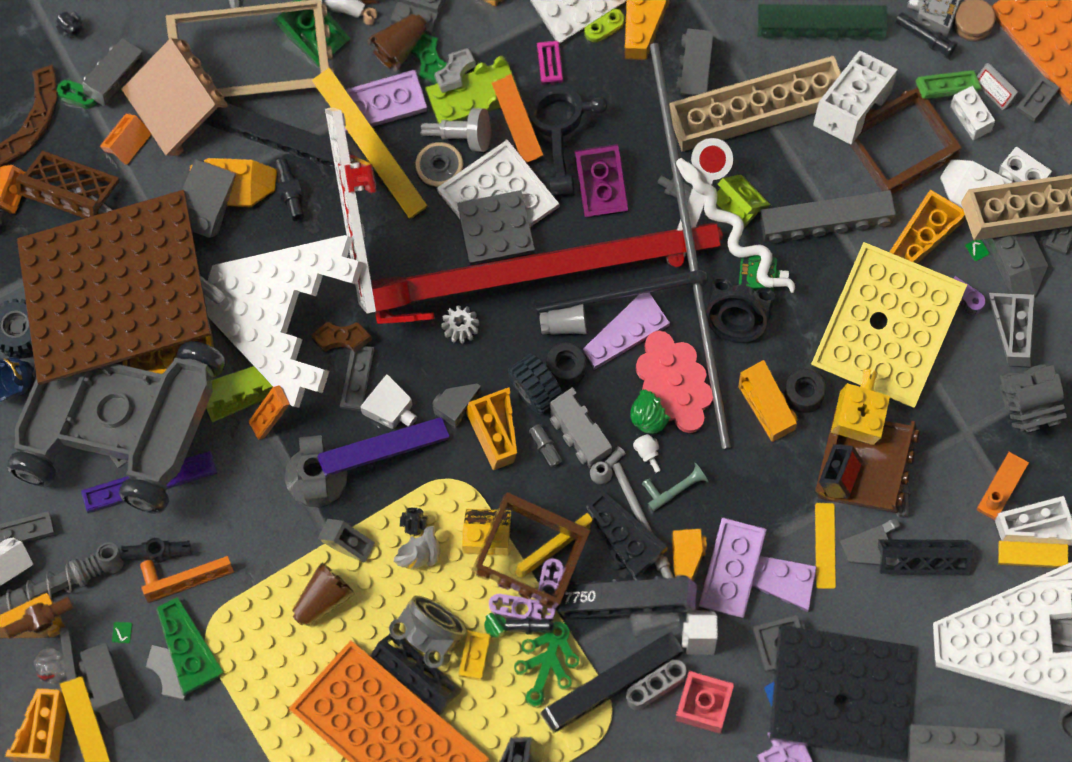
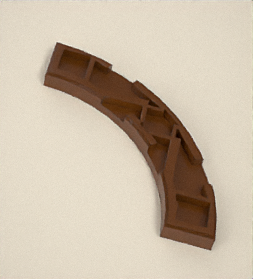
[0,65,57,167]

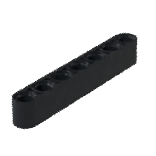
[204,103,335,169]
[540,632,684,733]

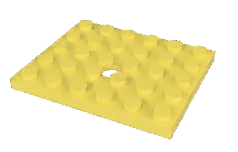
[811,242,967,408]

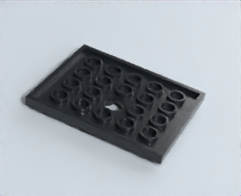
[769,625,914,761]

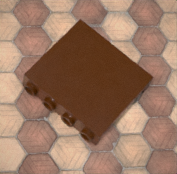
[815,409,920,513]

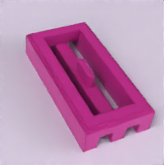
[537,41,563,85]

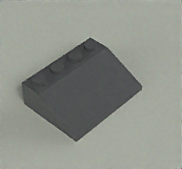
[907,725,1005,762]

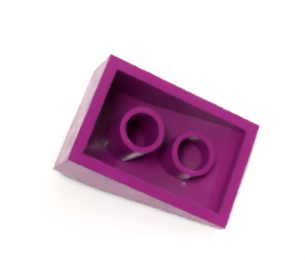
[575,144,628,217]

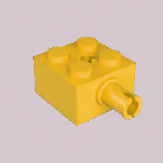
[831,369,890,445]

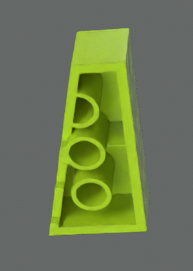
[206,366,273,422]

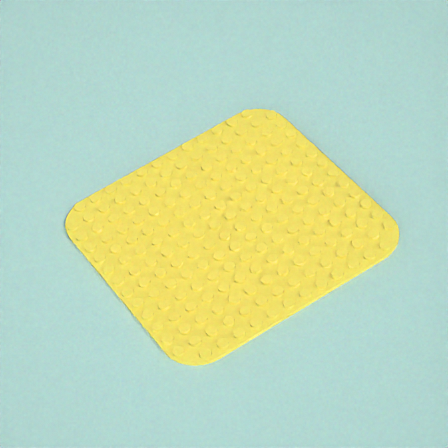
[205,479,612,762]

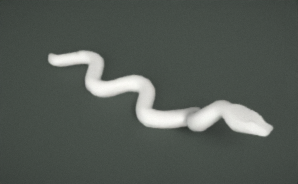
[676,158,795,293]

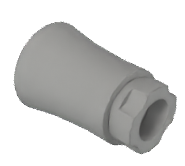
[540,304,587,335]

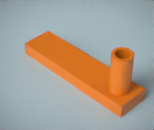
[140,556,234,603]

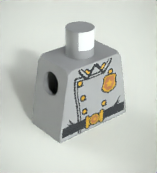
[908,0,960,37]

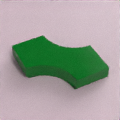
[411,33,447,84]

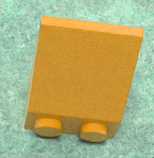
[672,529,706,582]
[0,593,65,638]

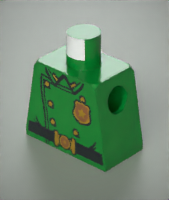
[739,255,789,292]

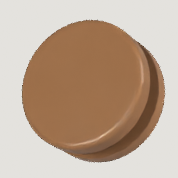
[954,0,995,41]

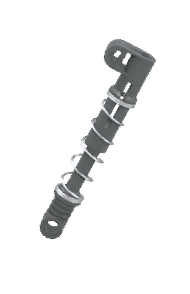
[0,542,124,615]

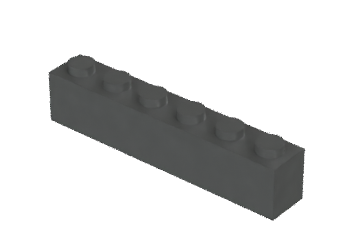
[760,190,896,243]

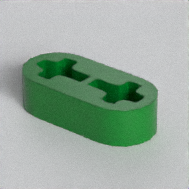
[57,80,97,109]

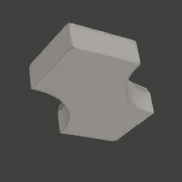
[434,48,476,93]
[146,645,187,701]

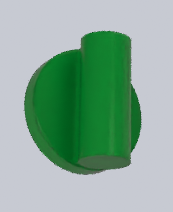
[484,612,507,638]

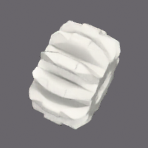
[442,305,479,344]

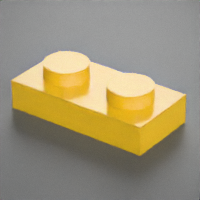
[458,630,491,681]

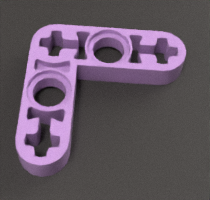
[489,559,563,623]

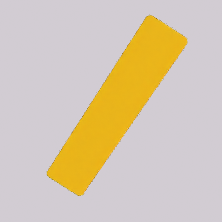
[815,503,835,589]

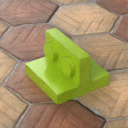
[717,175,771,228]

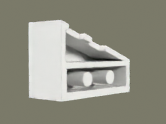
[995,496,1072,546]

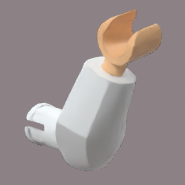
[325,0,376,25]

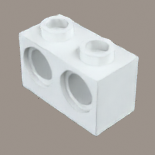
[951,86,995,141]
[998,147,1052,183]

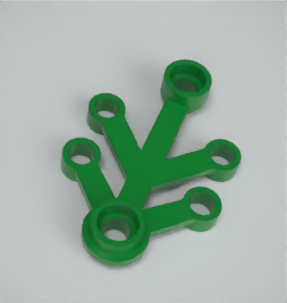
[514,622,579,708]

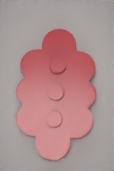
[636,331,713,433]

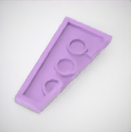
[583,293,670,370]

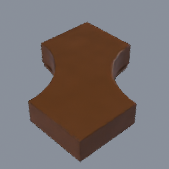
[311,322,372,352]

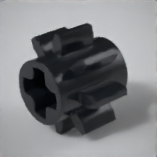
[56,11,82,38]
[399,507,428,535]

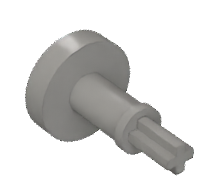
[421,108,491,152]

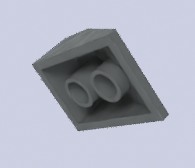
[182,159,237,238]

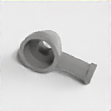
[590,446,626,484]

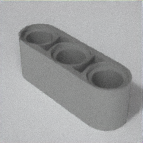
[627,660,686,710]

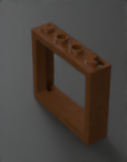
[848,87,962,195]
[472,492,590,609]

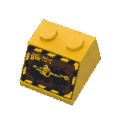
[462,508,511,556]

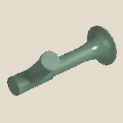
[642,463,708,511]

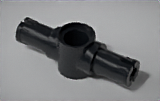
[275,158,304,221]
[121,537,191,563]

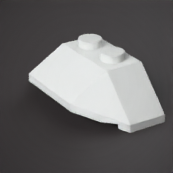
[940,160,1013,209]

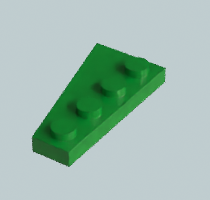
[157,597,223,696]

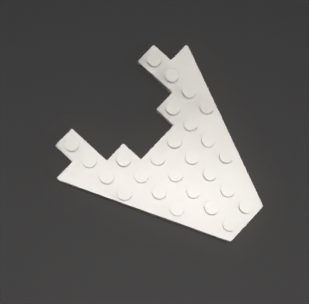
[204,235,363,408]
[933,562,1072,705]

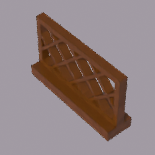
[16,151,119,218]

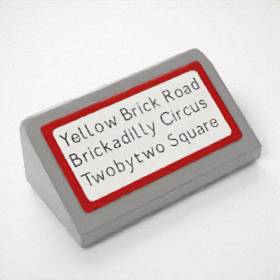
[977,63,1018,110]

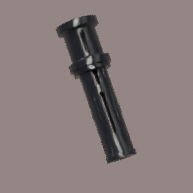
[895,12,958,59]

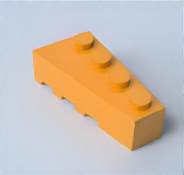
[889,190,966,264]

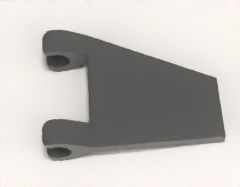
[840,519,914,566]

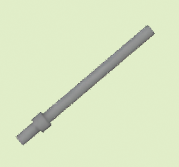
[612,463,674,578]

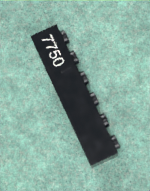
[558,575,697,619]

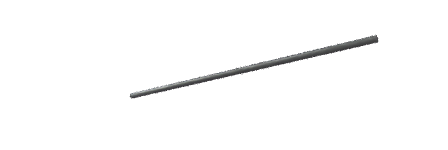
[650,43,731,449]

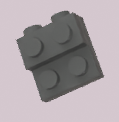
[390,0,445,35]
[752,615,805,673]

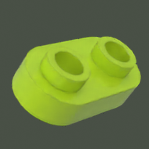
[585,9,624,42]

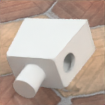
[361,374,417,429]

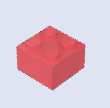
[676,671,734,734]

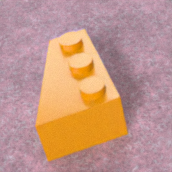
[625,0,670,60]

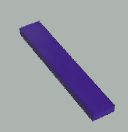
[317,417,450,477]
[81,451,217,513]

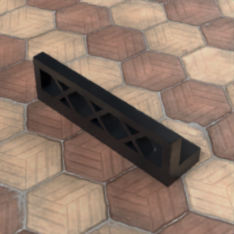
[878,539,973,574]
[370,634,462,715]

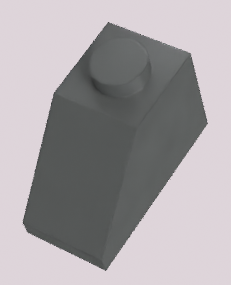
[433,384,481,428]
[318,519,375,562]

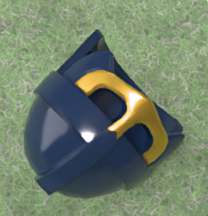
[0,358,34,402]

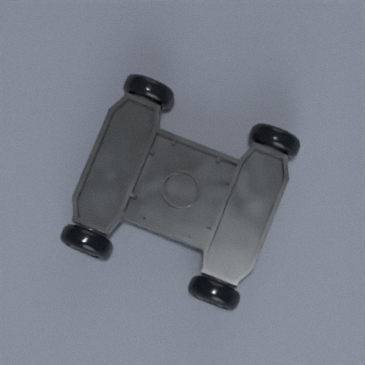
[7,341,226,514]

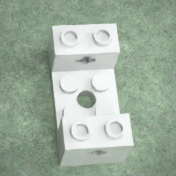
[813,51,898,144]

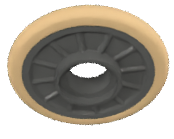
[416,142,463,187]

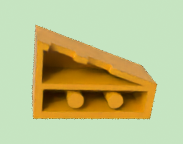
[738,360,798,442]
[466,387,517,470]
[5,689,67,762]

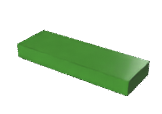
[916,70,981,99]

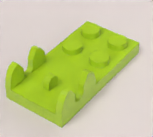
[426,56,521,124]

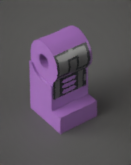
[953,276,985,316]

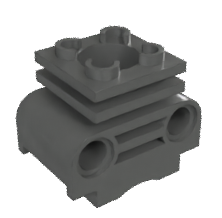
[999,364,1067,432]

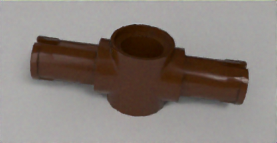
[3,597,73,639]

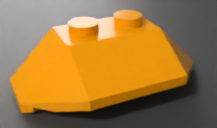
[190,158,277,207]

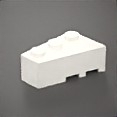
[0,538,33,586]
[682,610,717,655]

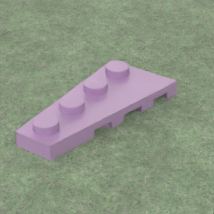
[752,556,816,612]

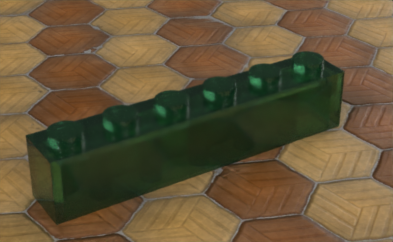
[757,4,887,40]

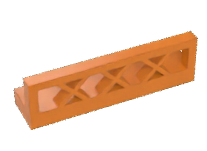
[492,74,543,163]

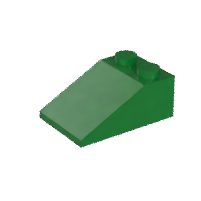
[273,0,350,67]

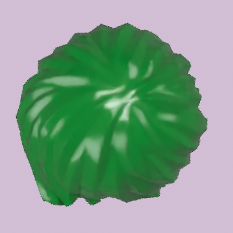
[630,389,671,433]

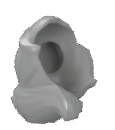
[393,526,441,569]

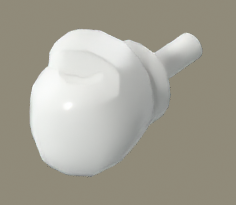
[633,434,660,472]

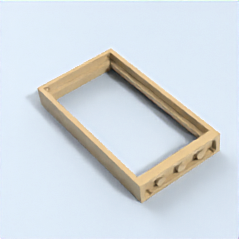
[166,0,334,97]

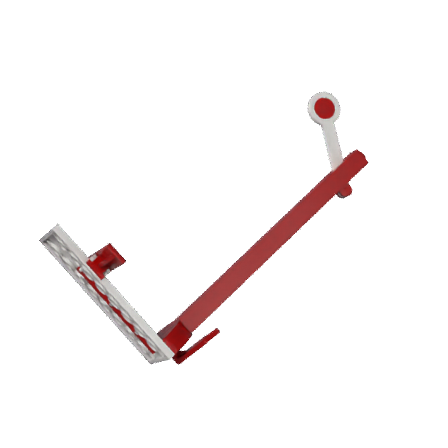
[325,107,733,324]

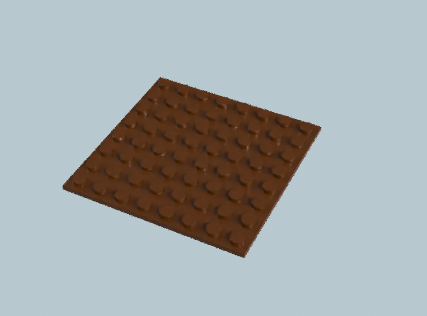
[17,189,211,385]

